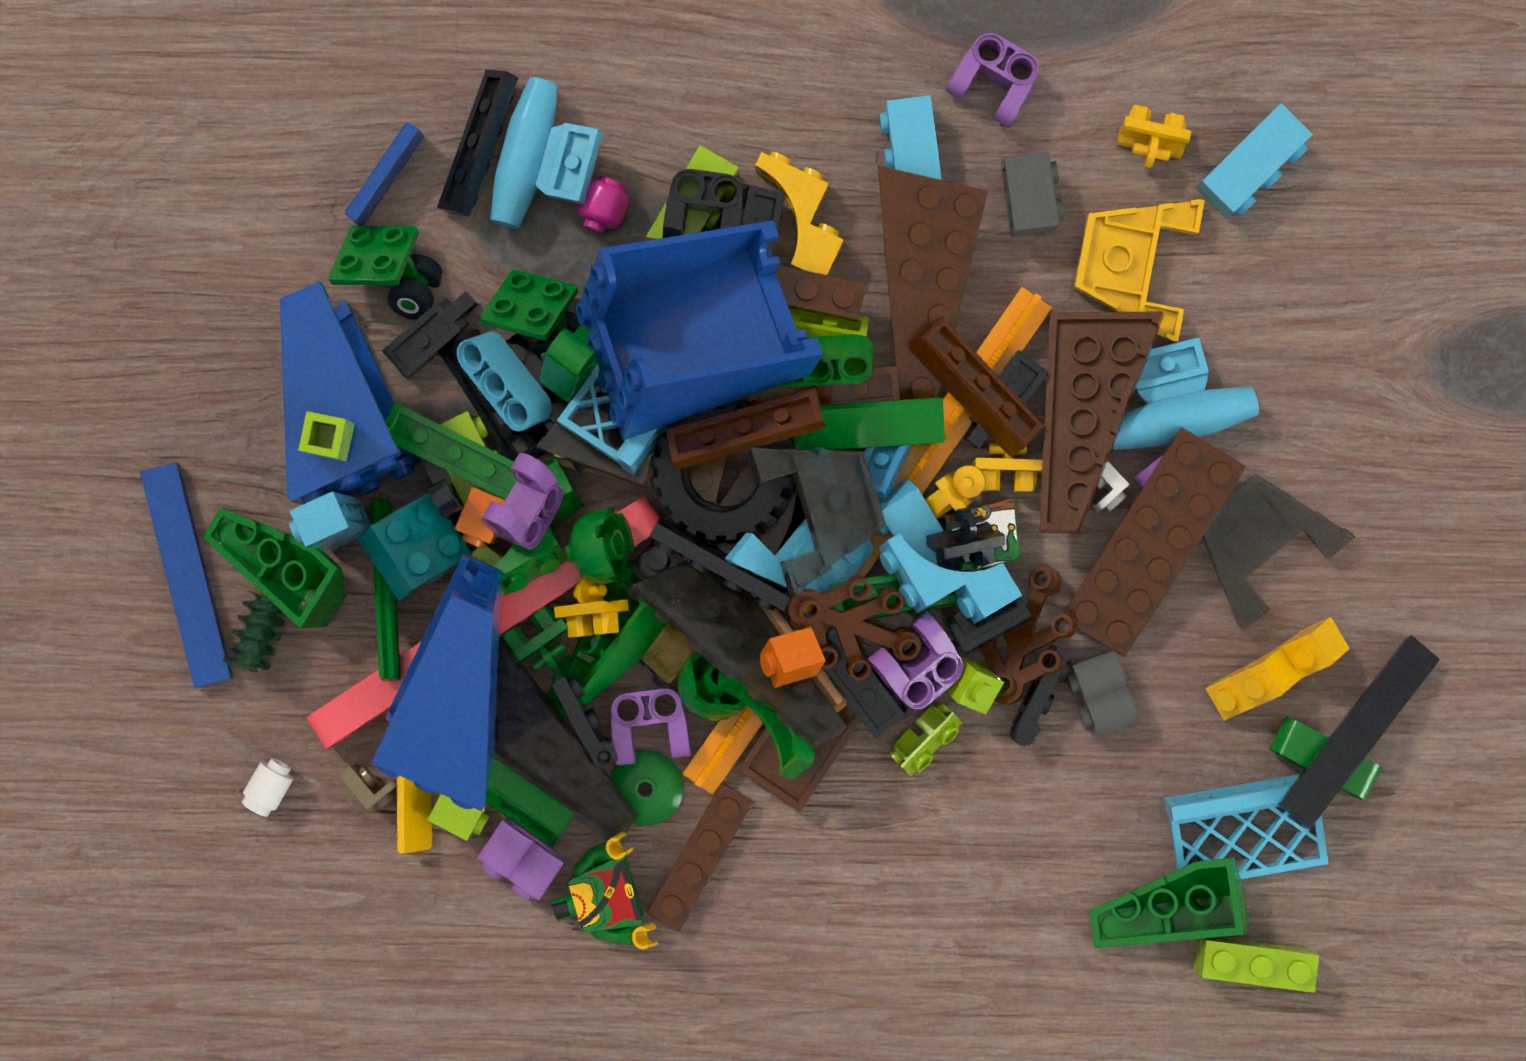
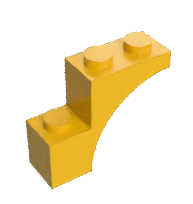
[755,151,844,275]
[1205,617,1350,721]

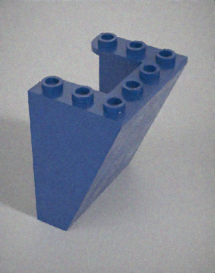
[576,220,823,440]
[280,281,421,505]
[371,553,502,811]

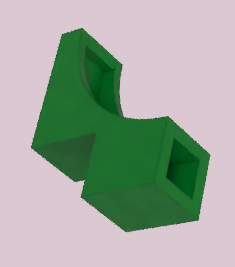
[493,456,585,596]
[717,640,818,780]

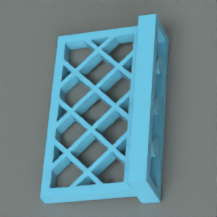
[557,364,668,476]
[1164,774,1328,879]

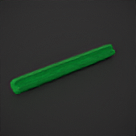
[370,499,401,681]

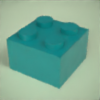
[358,493,472,602]

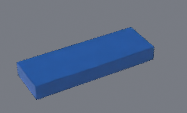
[345,122,424,226]

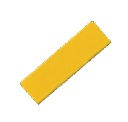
[397,776,432,854]

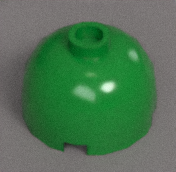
[566,507,634,584]
[678,644,746,721]

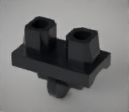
[926,507,1005,571]

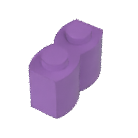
[477,818,567,901]

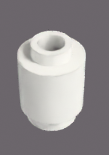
[241,758,294,817]

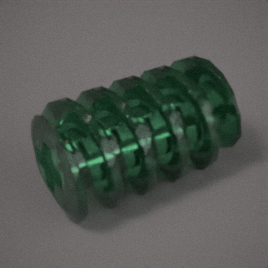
[222,590,286,673]

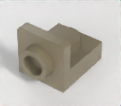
[338,764,397,810]

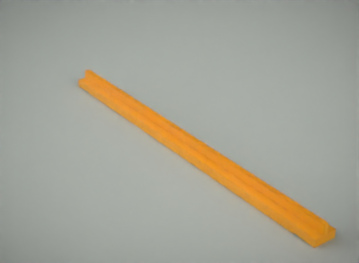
[682,287,1052,795]

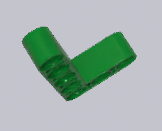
[539,325,597,404]

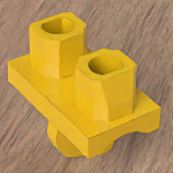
[1116,105,1191,168]
[972,443,1043,493]
[925,465,986,518]
[554,577,629,638]

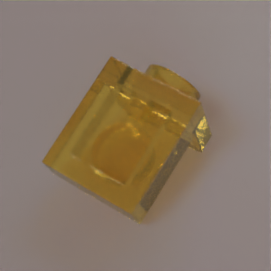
[641,618,707,684]

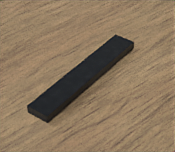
[1278,635,1440,829]

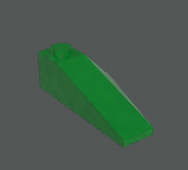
[203,508,346,629]
[546,572,679,721]
[1089,858,1251,948]

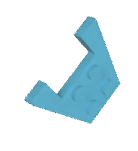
[725,447,874,593]

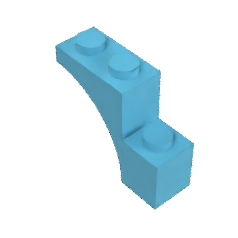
[879,533,1022,624]

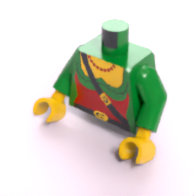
[552,832,658,950]

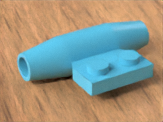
[490,77,604,229]
[1112,338,1259,450]

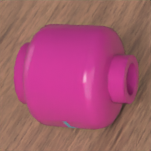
[576,176,630,234]

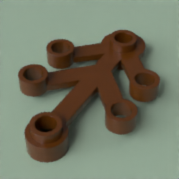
[979,565,1077,705]
[788,575,922,681]

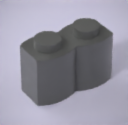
[1066,650,1140,736]

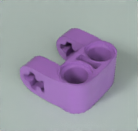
[945,33,1039,128]
[481,453,563,550]
[867,611,963,710]
[611,687,691,766]

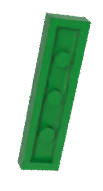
[385,403,517,500]

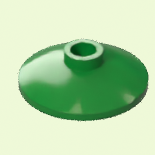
[609,751,683,825]

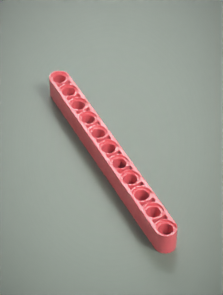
[306,495,660,750]

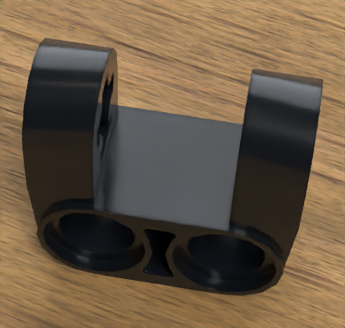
[662,169,744,238]

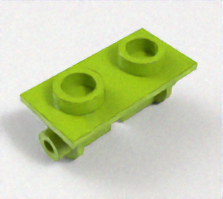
[889,701,963,776]

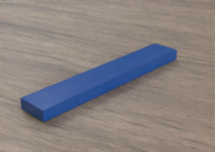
[140,463,233,688]

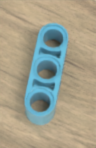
[457,331,553,431]

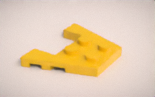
[1073,199,1205,343]

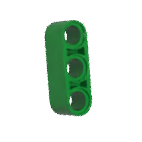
[776,334,874,387]
[1269,716,1382,801]

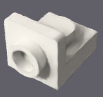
[1092,461,1130,511]

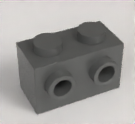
[1001,151,1064,237]

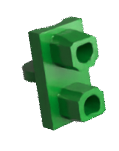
[501,606,568,672]

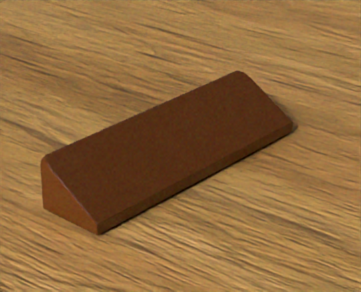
[910,317,1045,457]

